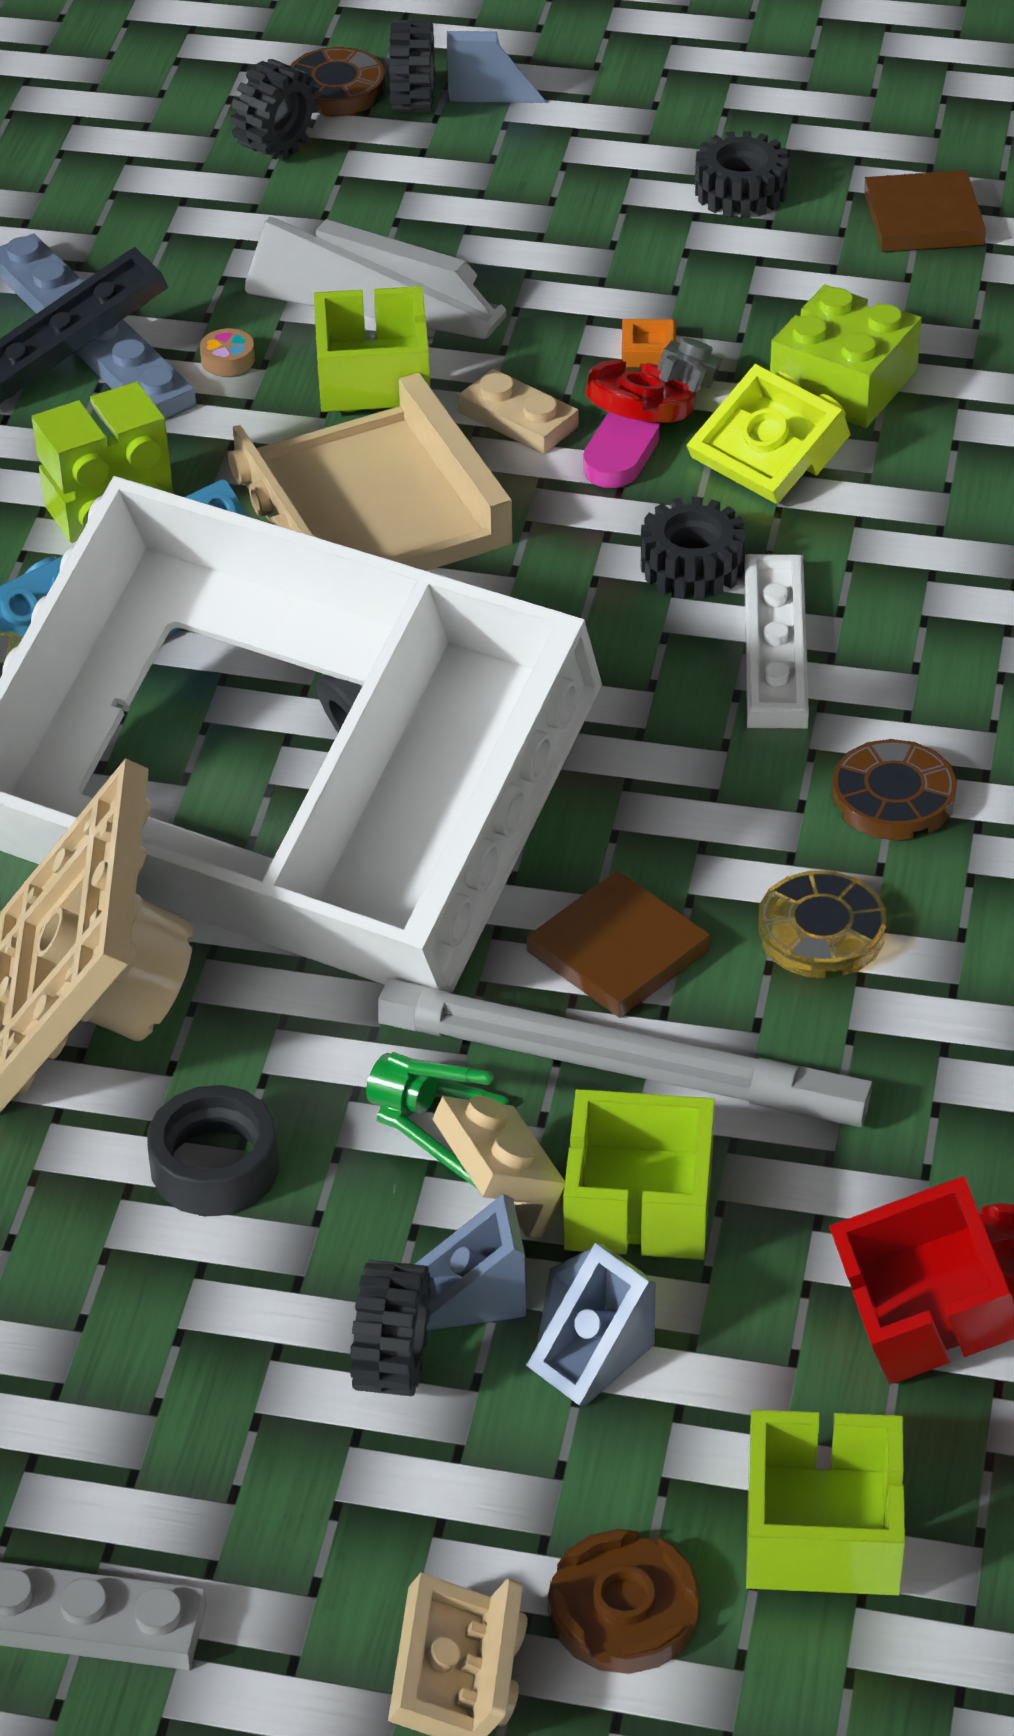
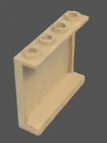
[228,373,513,571]

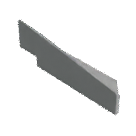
[245,217,507,339]

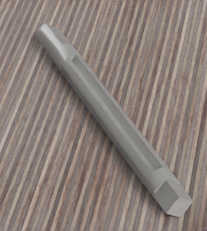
[378,979,872,1128]

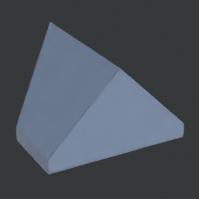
[447,31,547,103]
[415,1194,526,1331]
[526,1243,656,1405]

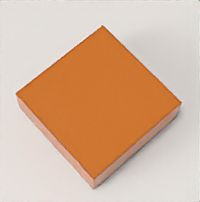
[622,319,676,367]

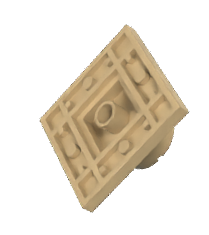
[0,758,193,1112]

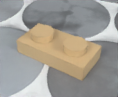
[458,368,579,454]

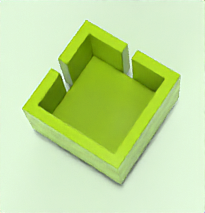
[770,284,922,428]
[314,286,430,412]
[32,381,173,543]
[563,1089,715,1260]
[746,1410,905,1595]

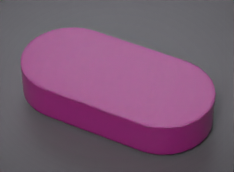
[583,412,660,488]

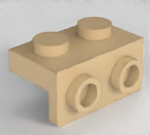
[433,1096,565,1238]
[388,1573,527,1736]

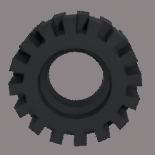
[389,20,435,112]
[230,59,320,160]
[695,131,789,218]
[640,497,746,600]
[350,1259,431,1397]

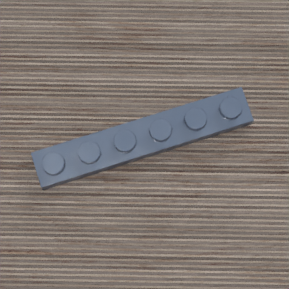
[0,233,196,419]

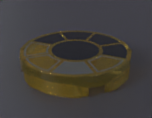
[758,871,886,978]

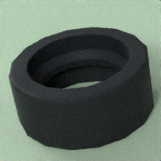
[147,1085,279,1217]

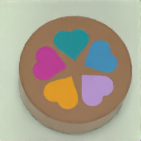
[200,328,255,377]

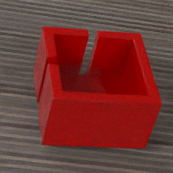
[829,1176,1014,1385]

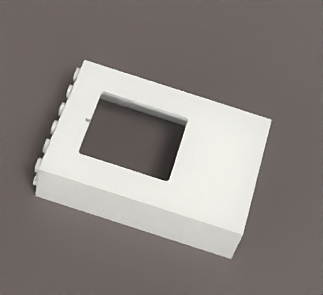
[0,476,602,993]

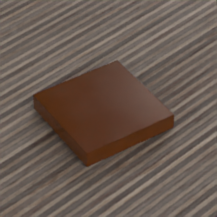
[864,170,986,252]
[527,870,710,1018]

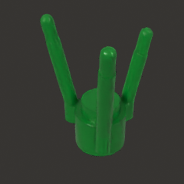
[366,1052,509,1188]

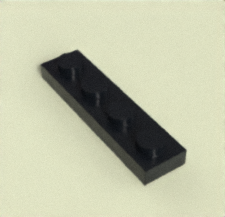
[0,246,169,404]

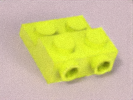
[687,364,851,505]

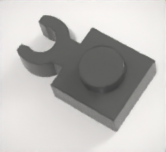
[657,337,723,392]

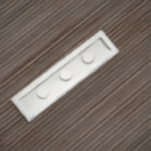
[744,554,809,729]

